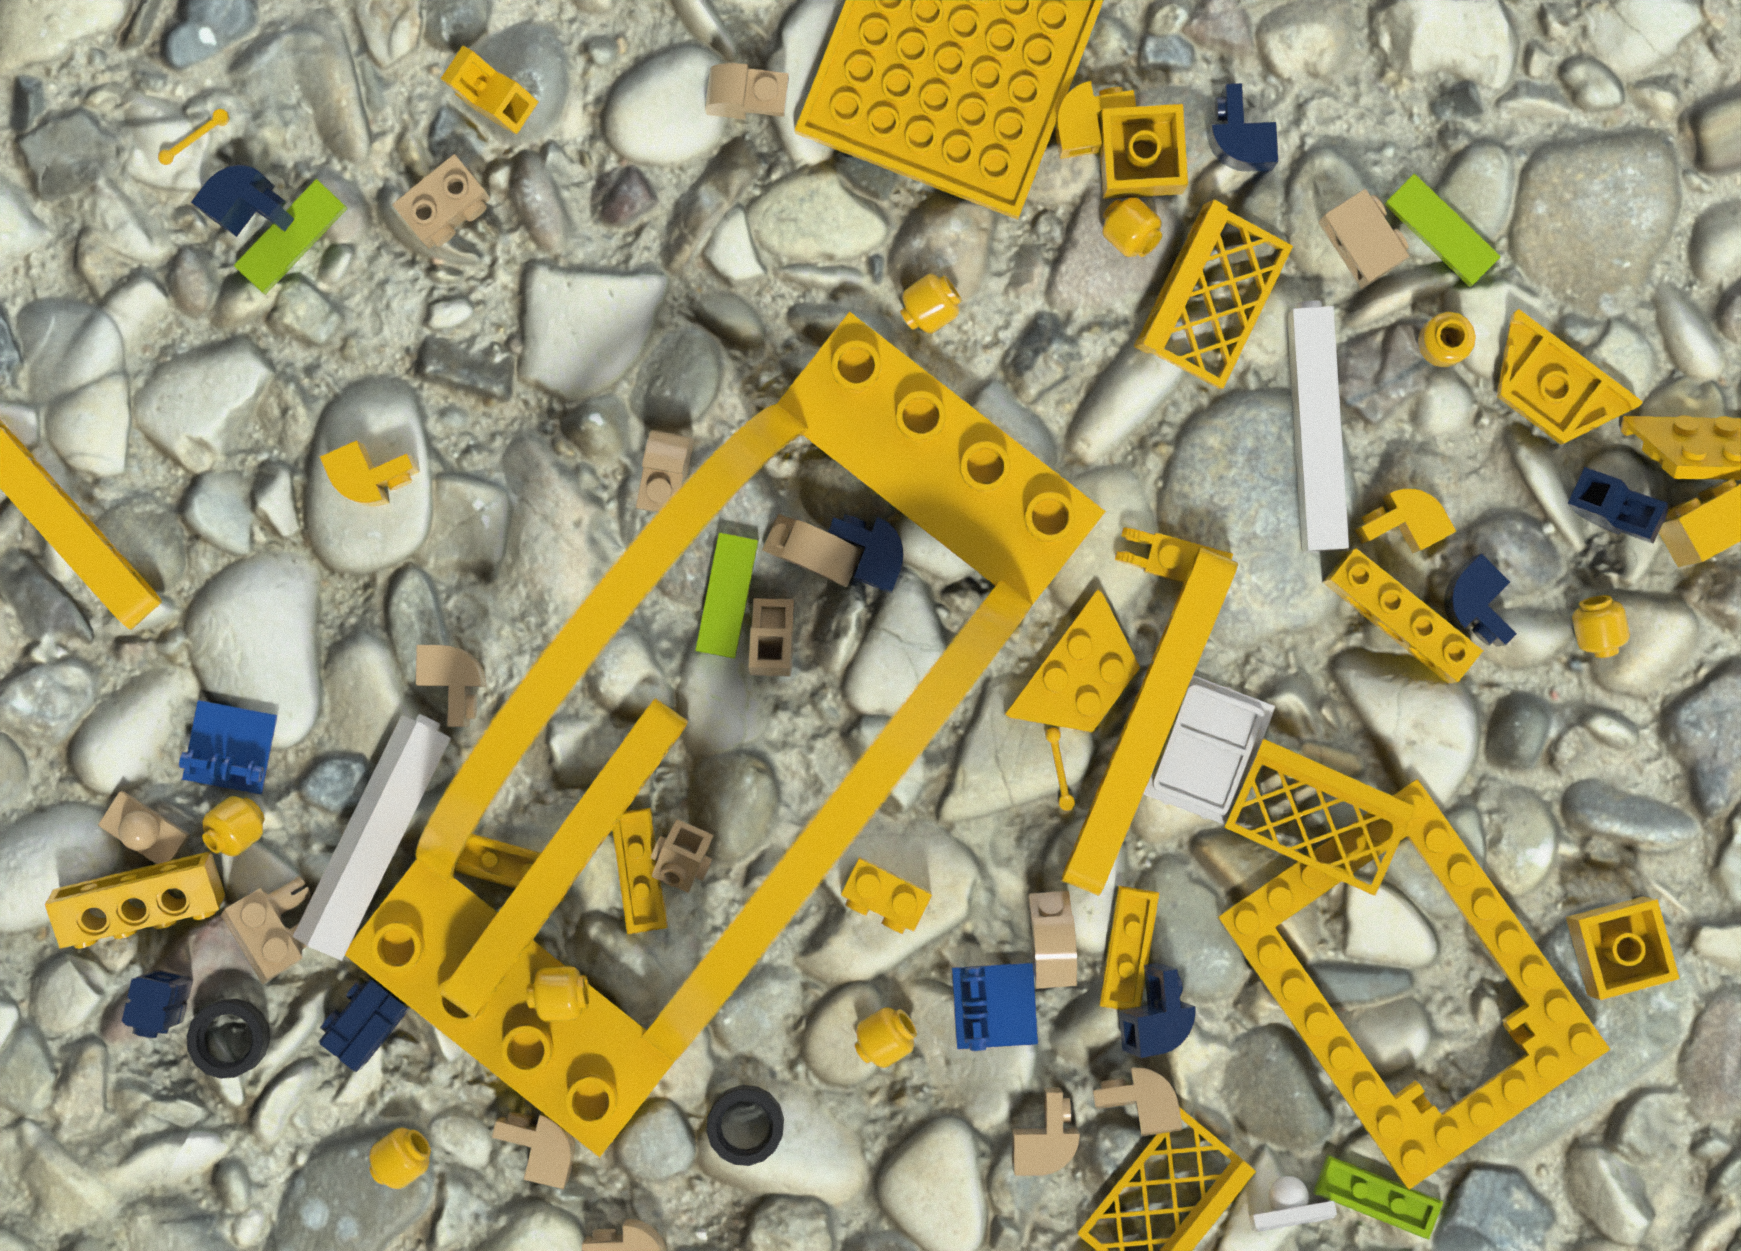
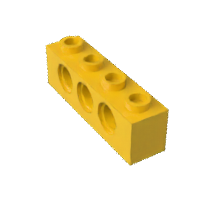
[1322,548,1483,683]
[44,851,225,949]

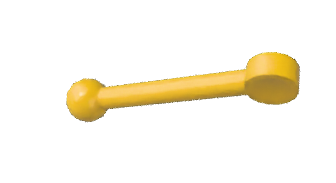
[158,109,230,165]
[1045,727,1075,811]

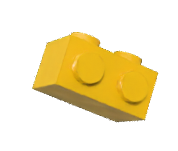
[841,856,932,934]

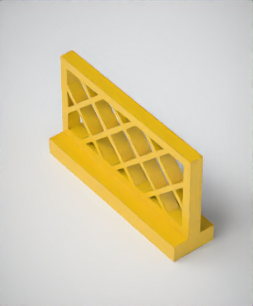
[1133,199,1293,389]
[1224,739,1416,896]
[1077,1107,1256,1251]

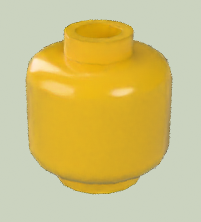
[1102,197,1162,257]
[900,273,962,334]
[1418,312,1476,368]
[1571,595,1630,658]
[202,796,265,857]
[526,966,589,1022]
[855,1007,917,1068]
[369,1127,431,1189]

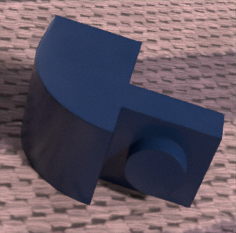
[1207,83,1278,172]
[191,165,294,237]
[1567,467,1670,544]
[828,514,904,594]
[1444,553,1517,647]
[1119,963,1196,1058]

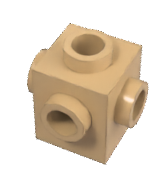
[651,819,714,893]

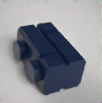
[121,970,193,1038]
[318,976,411,1072]

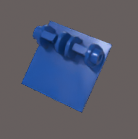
[179,700,278,795]
[952,963,1038,1051]

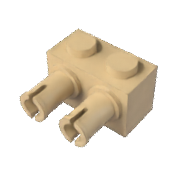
[221,876,312,984]

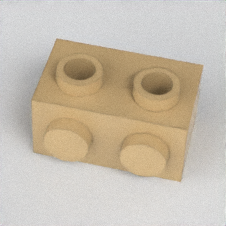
[392,154,490,249]
[1318,188,1410,289]

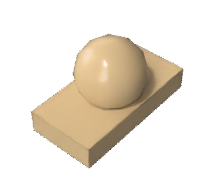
[98,791,190,864]

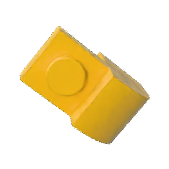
[440,46,539,135]
[1055,81,1136,159]
[320,440,420,506]
[1355,489,1457,553]

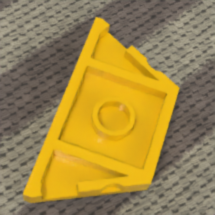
[1497,309,1643,445]
[1620,415,1741,480]
[1005,589,1140,732]

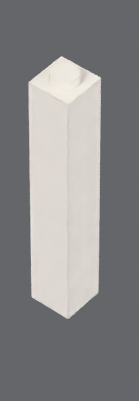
[1287,300,1349,553]
[293,714,451,961]

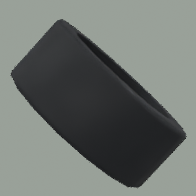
[187,998,270,1079]
[706,1085,784,1166]

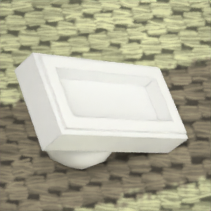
[1249,1176,1337,1232]

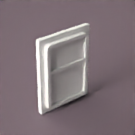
[1143,675,1275,825]

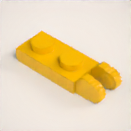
[1115,527,1233,583]

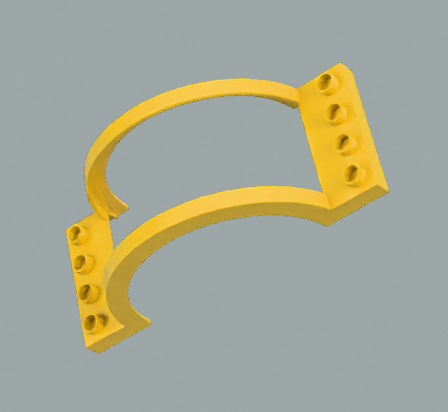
[345,311,1106,1158]

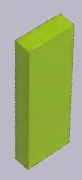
[1384,173,1501,287]
[233,179,348,295]
[695,533,759,659]
[1313,1154,1443,1240]

